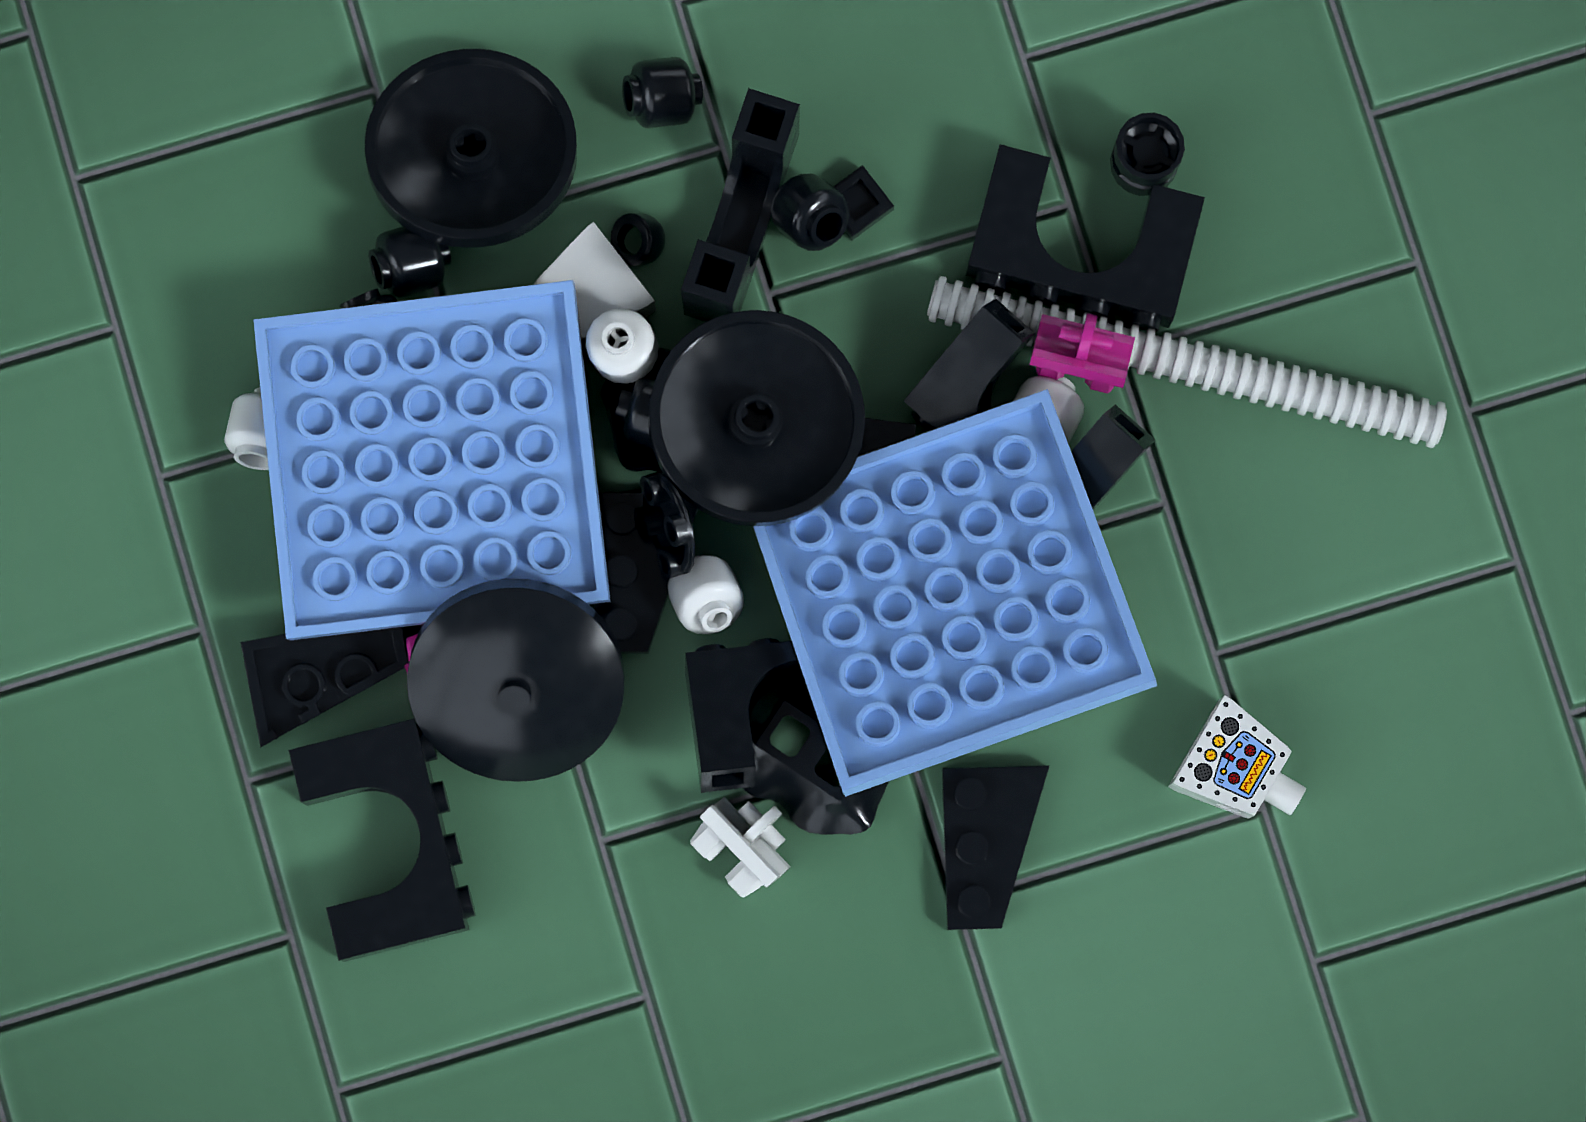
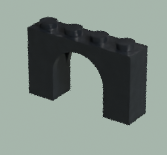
[681,88,800,322]
[966,144,1205,332]
[904,299,1155,511]
[685,638,805,793]
[288,718,476,962]

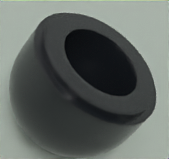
[611,213,665,266]

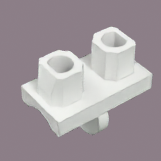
[690,797,791,898]

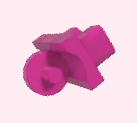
[1029,313,1135,394]

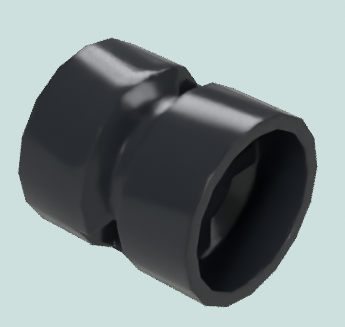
[1110,112,1185,196]

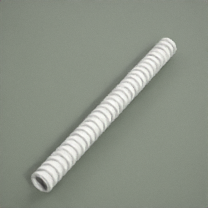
[927,276,1447,448]

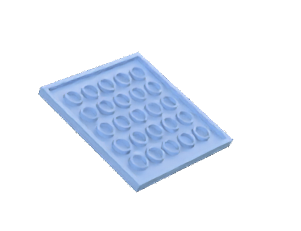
[253,280,611,640]
[753,389,1157,797]

